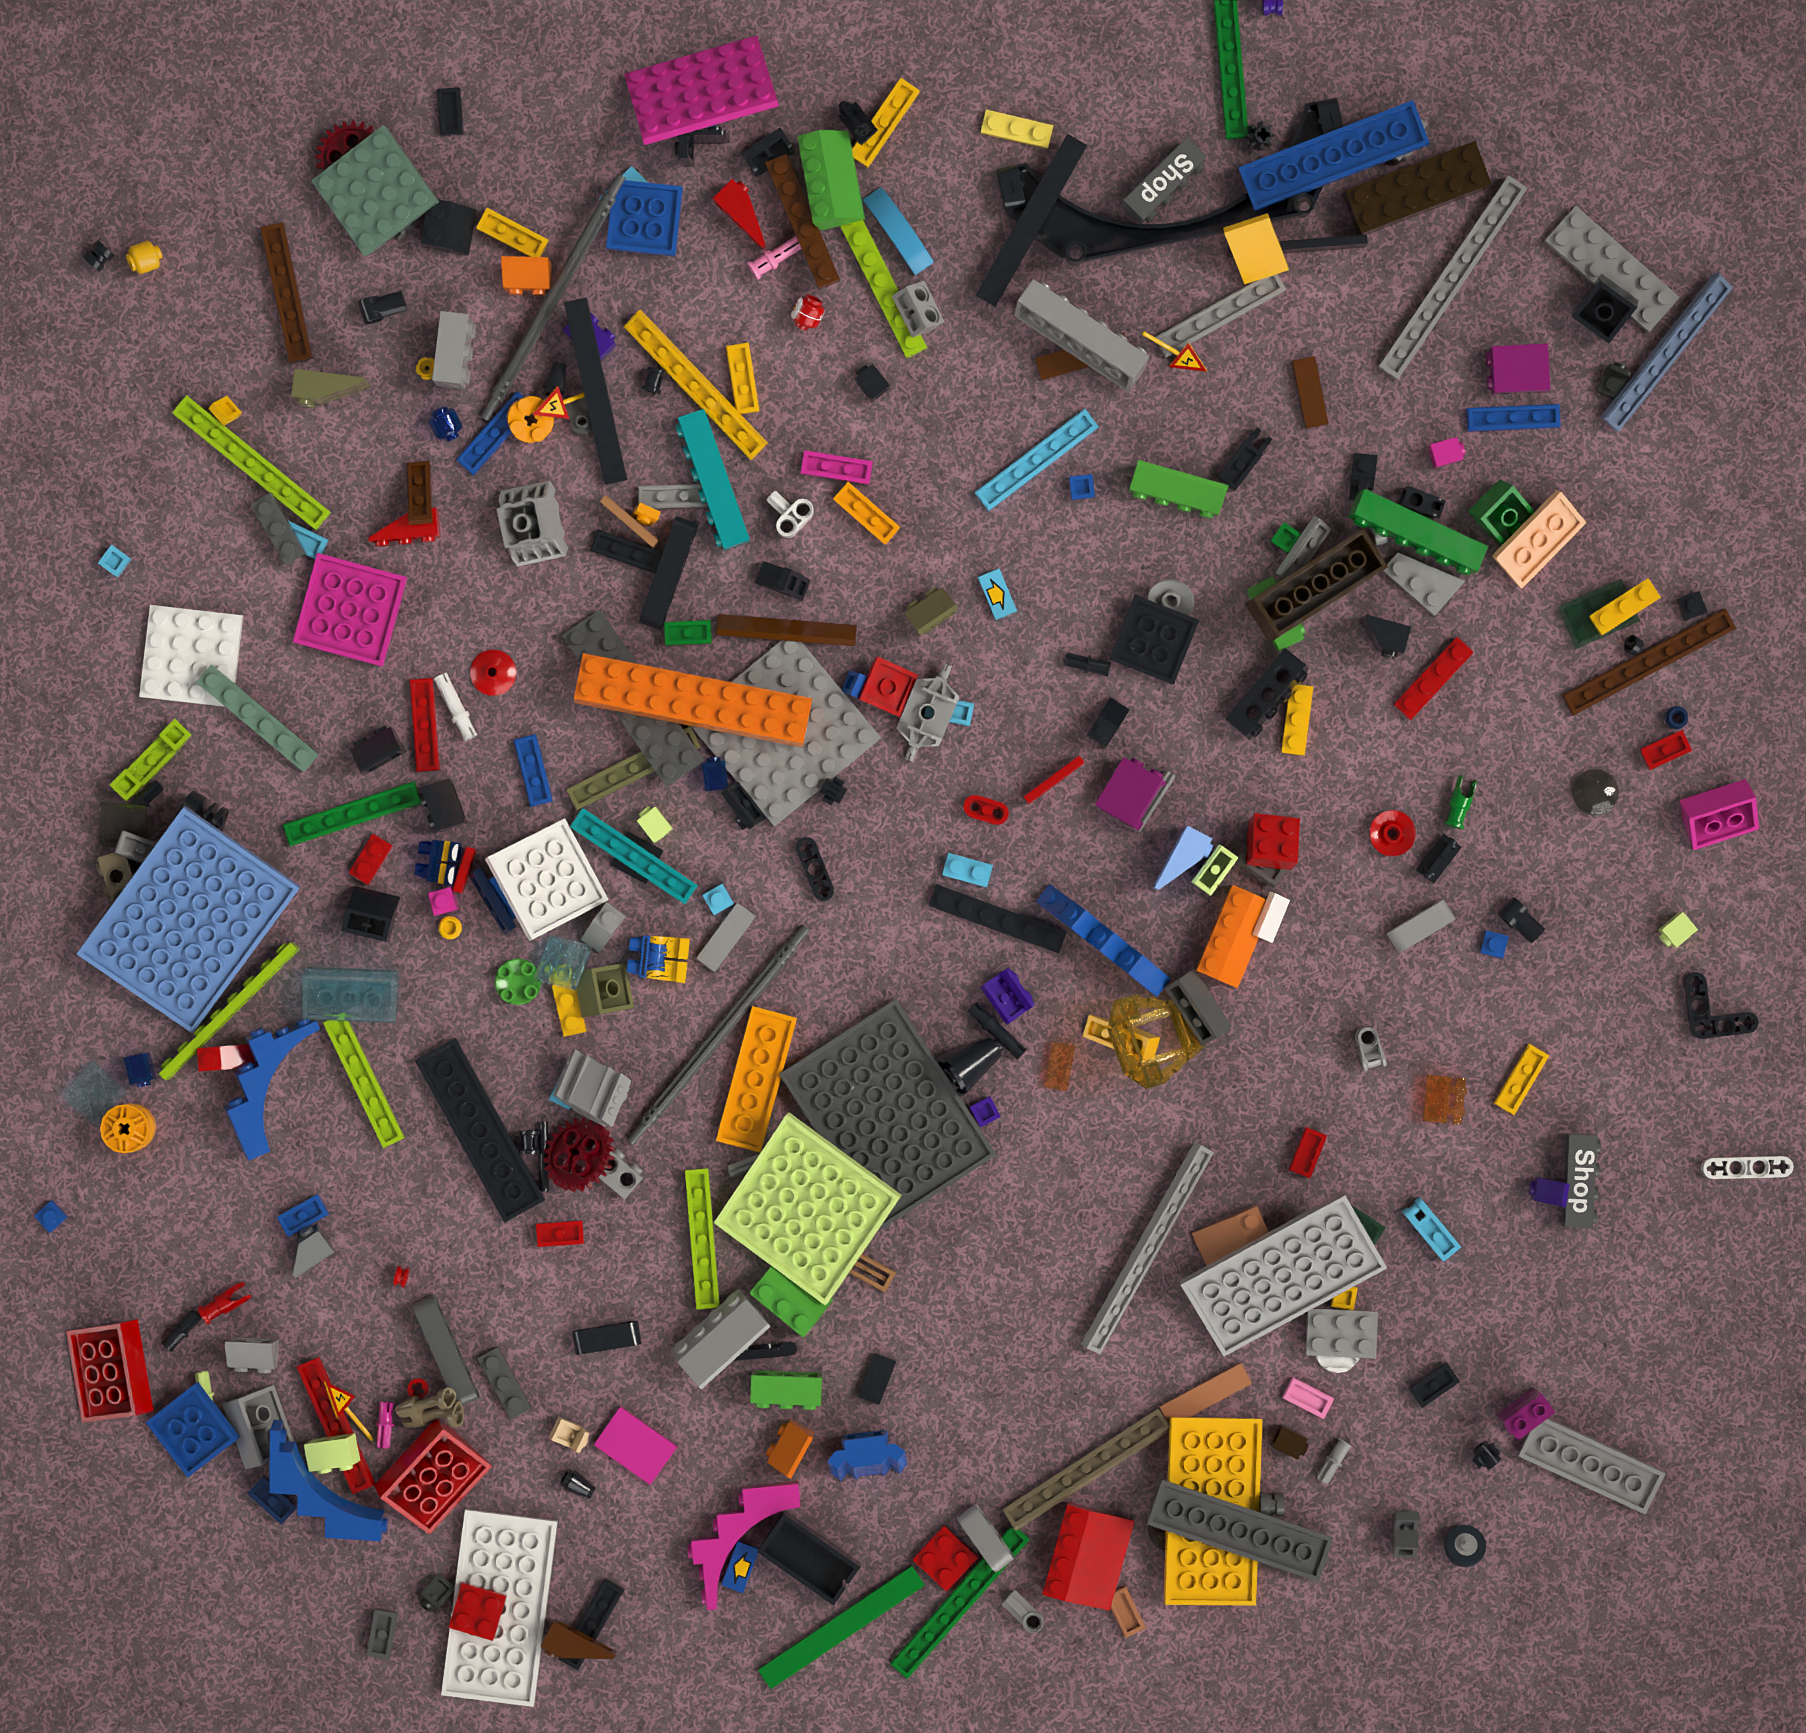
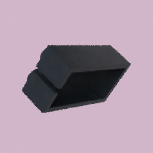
[757,1510,861,1606]

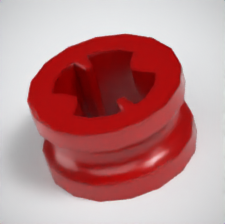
[393,1265,410,1288]
[407,1378,429,1399]

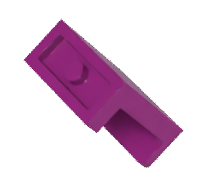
[1486,343,1550,395]
[1095,757,1167,831]
[1496,1388,1555,1440]

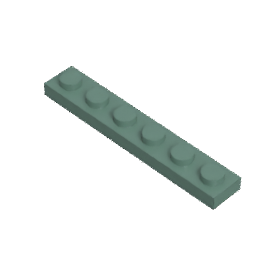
[196,664,319,772]

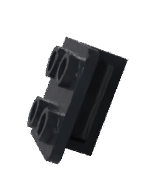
[674,126,730,167]

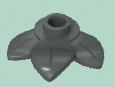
[565,396,592,435]

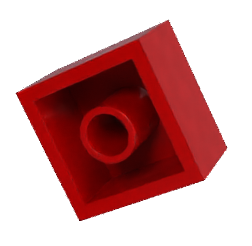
[1246,813,1300,870]

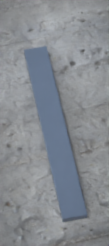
[1601,272,1733,432]

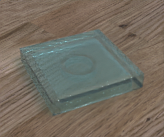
[61,1061,128,1126]

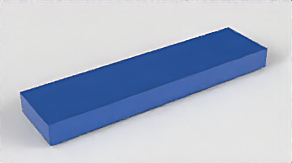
[456,391,527,476]
[1466,404,1561,432]

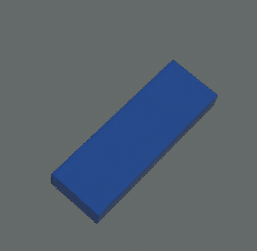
[514,734,553,807]

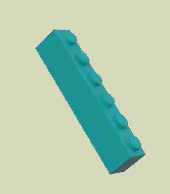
[675,409,750,552]

